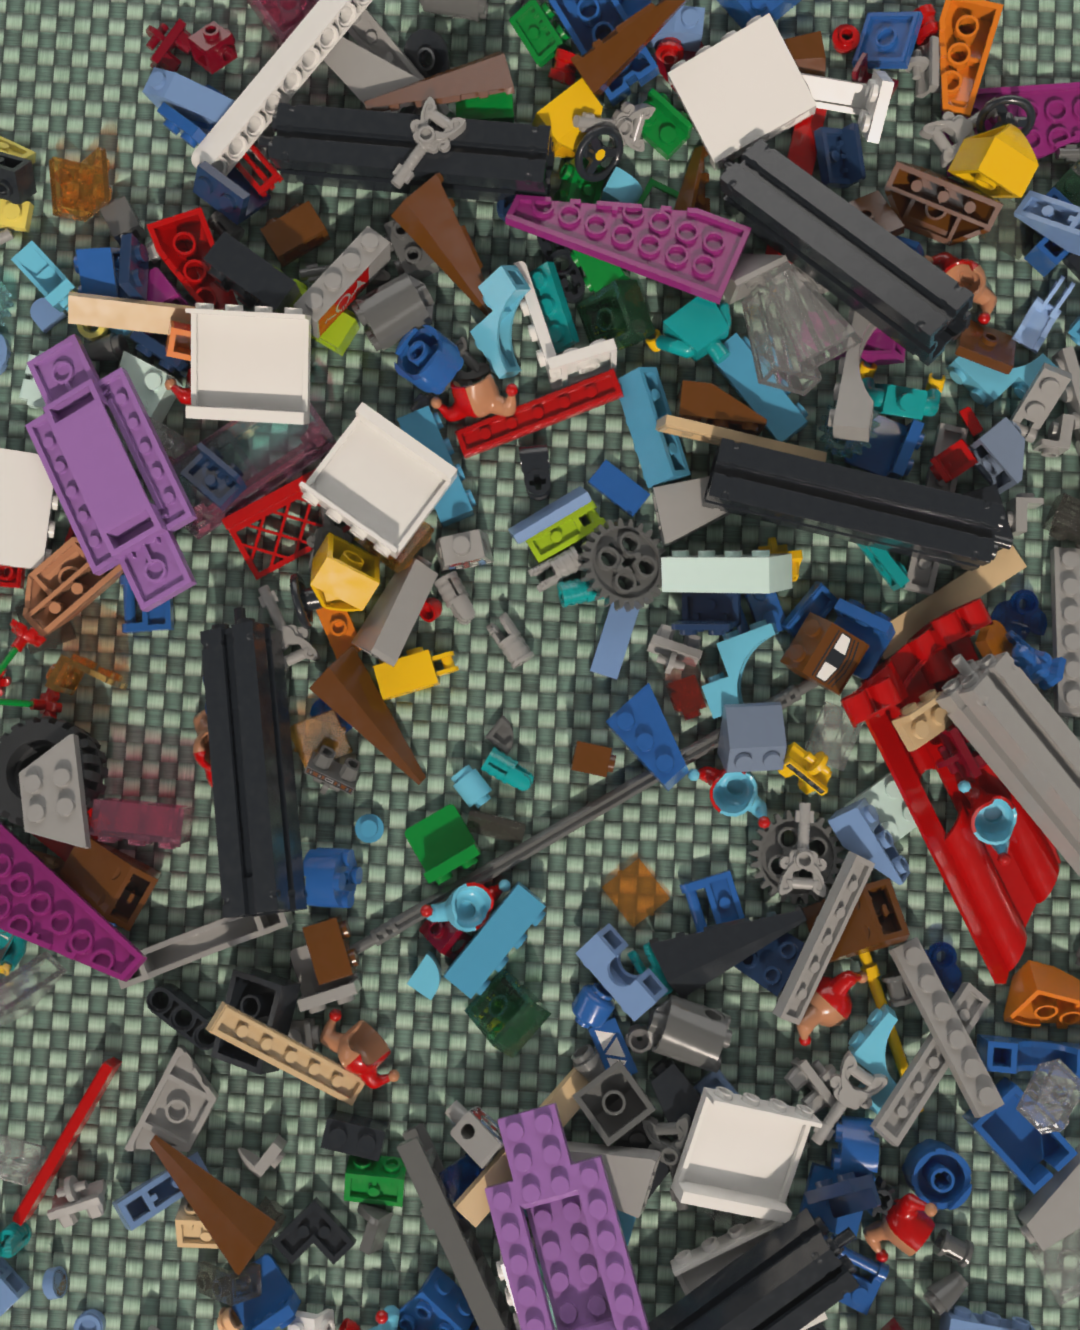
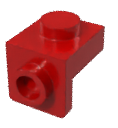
[930,438,979,483]

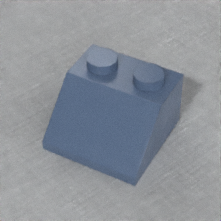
[969,417,1025,494]
[717,702,787,773]

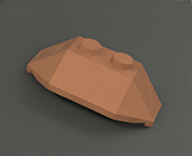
[22,537,123,637]

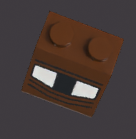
[780,612,870,696]

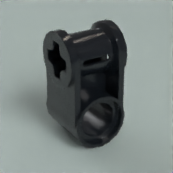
[518,443,551,501]

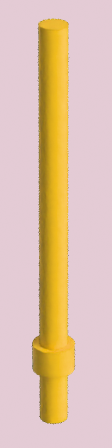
[859,952,924,1113]

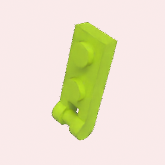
[525,500,606,564]

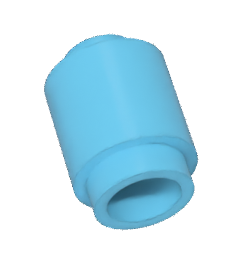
[451,764,492,808]

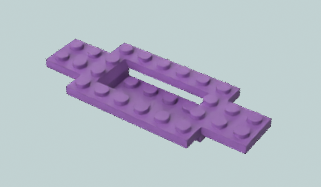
[25,334,197,612]
[485,1102,650,1330]

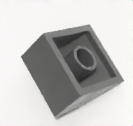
[573,1060,656,1146]

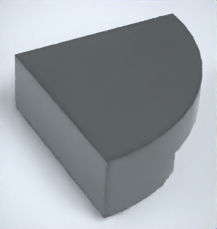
[485,715,514,755]

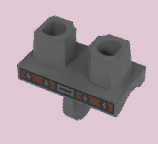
[304,745,361,795]

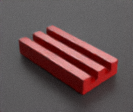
[235,144,284,198]

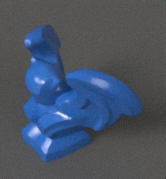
[1005,630,1066,690]

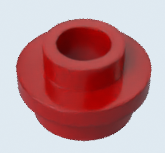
[831,24,860,54]
[656,37,684,65]

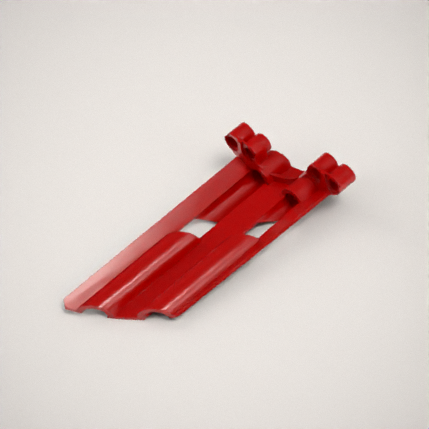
[840,598,1061,984]

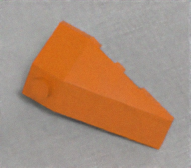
[939,0,1004,117]
[1003,960,1080,1029]

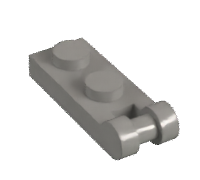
[1009,362,1072,443]

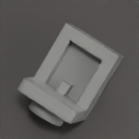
[1005,493,1044,536]

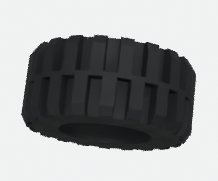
[0,716,108,827]

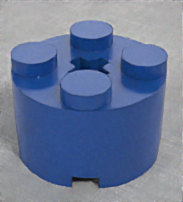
[394,325,464,395]
[303,847,363,908]
[831,1115,879,1182]
[902,1139,972,1210]

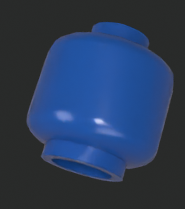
[572,983,615,1029]

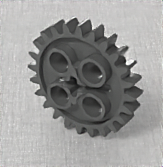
[578,518,666,612]
[748,809,844,905]

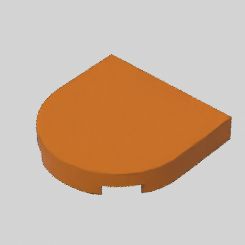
[975,620,1013,657]

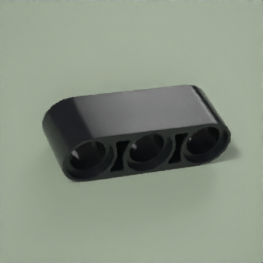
[146,983,216,1050]

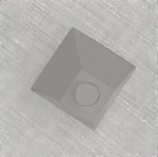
[724,253,788,305]

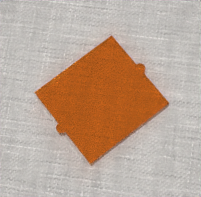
[290,709,353,768]
[602,858,670,928]

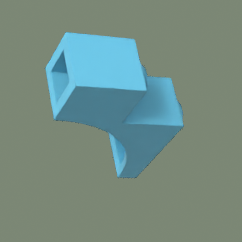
[11,241,79,312]
[470,265,531,379]
[946,353,1058,407]
[701,619,779,719]
[848,1003,898,1114]

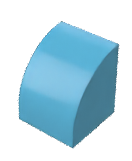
[601,167,643,204]
[407,951,442,1000]

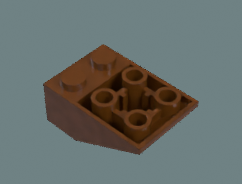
[675,380,767,436]
[58,836,161,931]
[802,878,910,963]

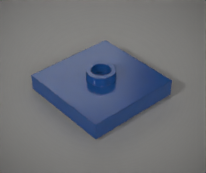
[852,11,923,69]
[799,1162,863,1239]

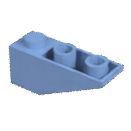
[828,798,910,885]
[939,1305,1035,1330]

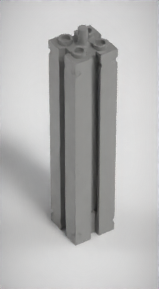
[936,652,1080,877]

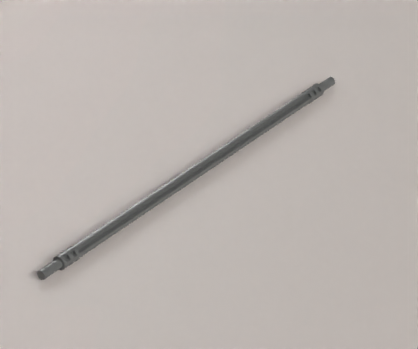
[350,679,819,955]

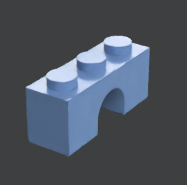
[575,923,669,1022]

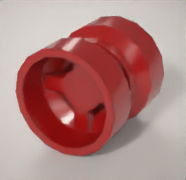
[914,4,939,46]
[548,48,576,86]

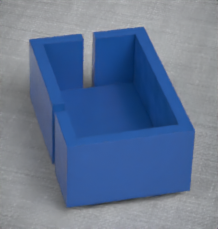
[962,1077,1078,1194]

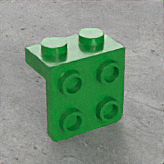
[405,804,482,885]

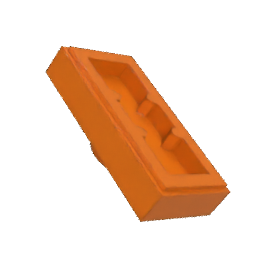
[316,608,362,659]

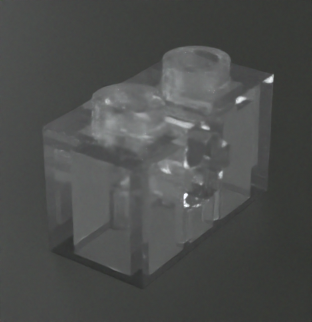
[1016,1059,1080,1134]

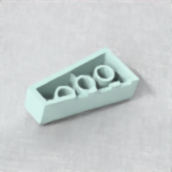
[107,351,182,470]
[661,550,792,594]

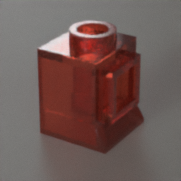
[665,674,706,721]

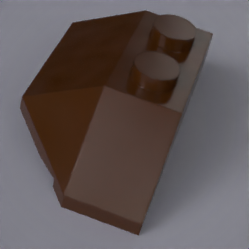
[884,161,1003,246]

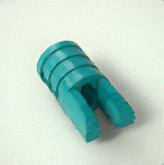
[557,577,605,608]
[481,747,535,791]
[627,942,674,999]
[0,1222,32,1258]

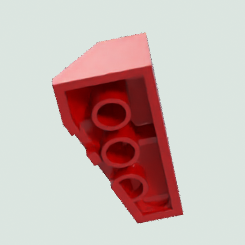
[146,207,238,310]

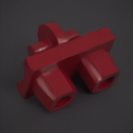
[145,18,191,72]
[935,727,987,779]

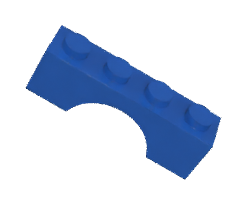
[976,1034,1080,1080]

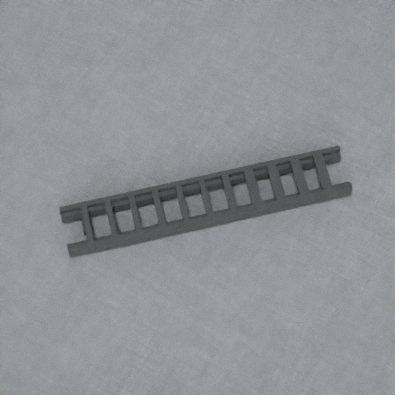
[397,1122,516,1330]

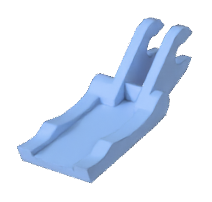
[1012,275,1075,354]

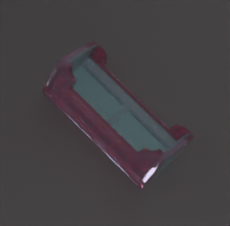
[168,403,337,540]

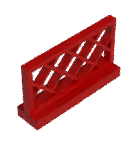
[221,469,351,580]

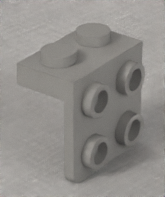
[290,945,362,1014]

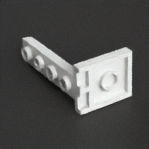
[801,70,894,143]
[514,261,617,391]

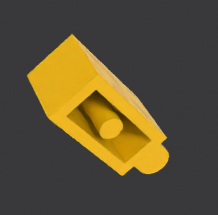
[373,647,459,701]

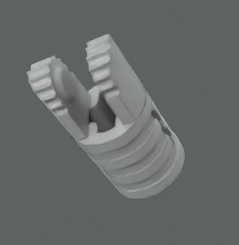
[528,546,583,592]
[434,571,476,626]
[486,612,534,669]

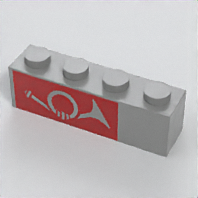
[293,226,391,338]

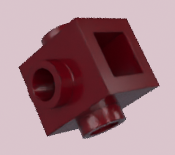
[188,21,238,74]

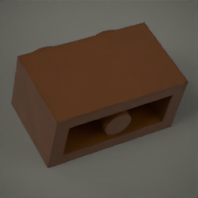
[260,200,330,267]
[570,741,616,777]
[302,914,359,985]

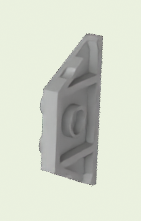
[19,734,91,849]
[124,1044,219,1152]

